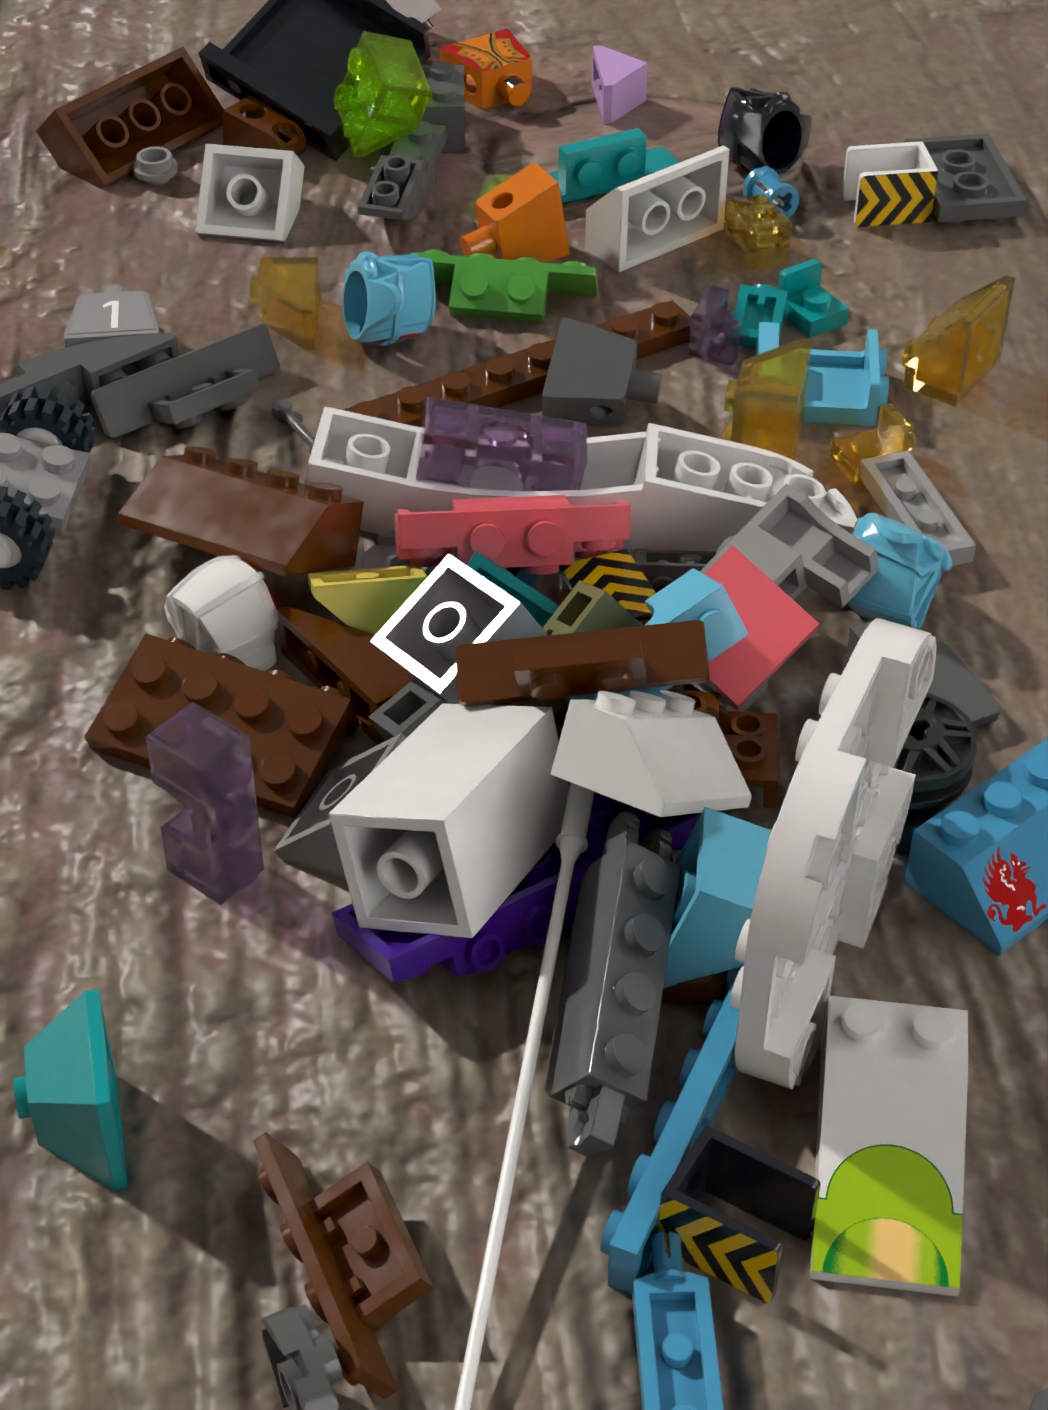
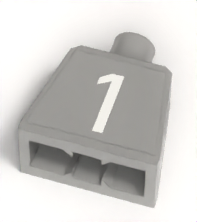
[64,285,159,347]

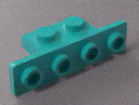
[548,128,680,203]

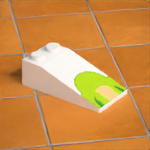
[810,996,968,1297]

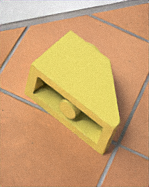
[308,564,428,635]

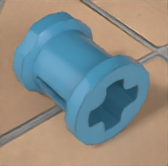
[743,166,800,222]

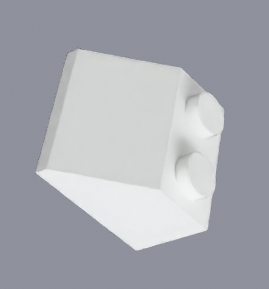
[195,144,305,243]

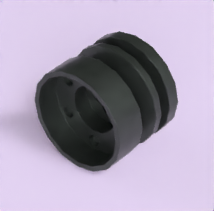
[892,693,977,855]

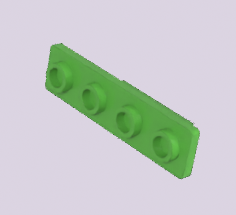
[410,249,598,323]

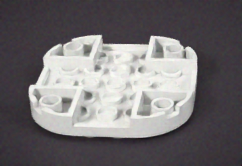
[729,618,937,1090]

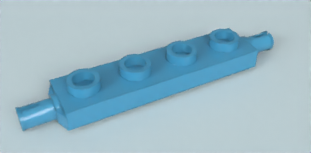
[632,1232,724,1410]

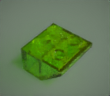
[334,31,432,158]

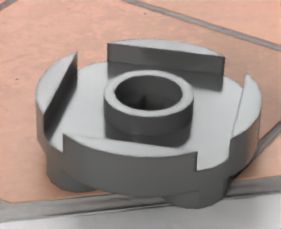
[261,1304,350,1410]

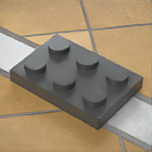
[905,134,1027,224]

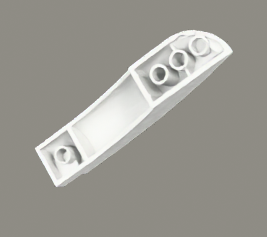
[305,406,857,562]

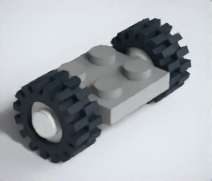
[0,386,96,590]

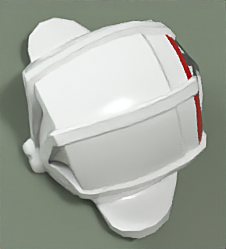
[164,555,279,671]

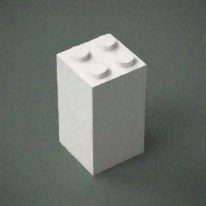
[329,703,569,938]

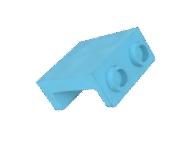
[755,322,889,426]

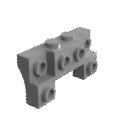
[683,484,879,711]

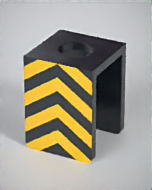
[658,1125,821,1303]

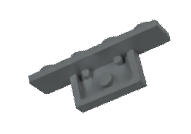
[91,324,280,438]

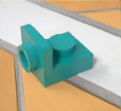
[777,258,849,338]
[730,284,788,348]

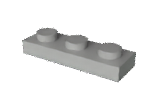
[859,450,976,566]

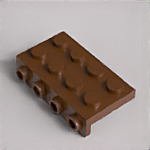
[84,633,360,819]

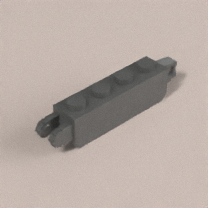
[544,810,681,1158]

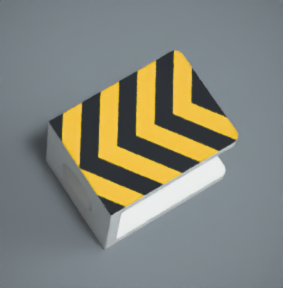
[842,141,938,227]

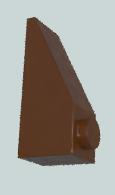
[277,606,412,745]

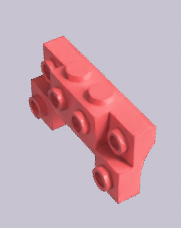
[395,495,631,575]

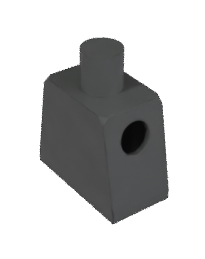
[542,317,663,427]

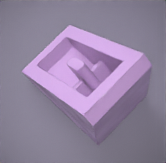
[592,45,648,124]

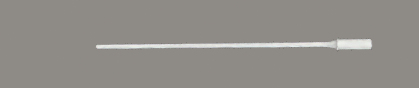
[454,783,594,1410]

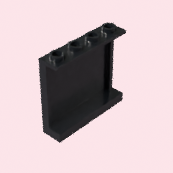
[199,0,431,161]

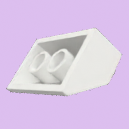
[585,145,729,273]
[550,691,752,817]

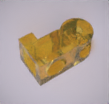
[724,194,791,270]

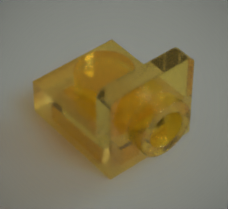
[830,403,916,485]

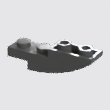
[358,121,446,220]
[0,333,179,417]

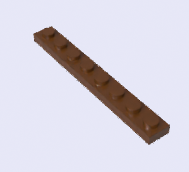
[343,300,698,430]

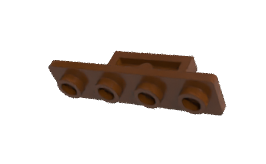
[455,620,710,707]
[253,1132,434,1399]

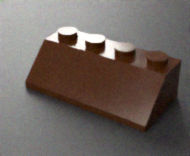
[36,47,224,189]
[117,446,364,576]

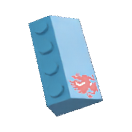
[904,738,1048,955]

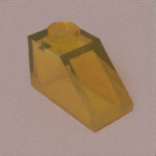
[250,257,321,351]

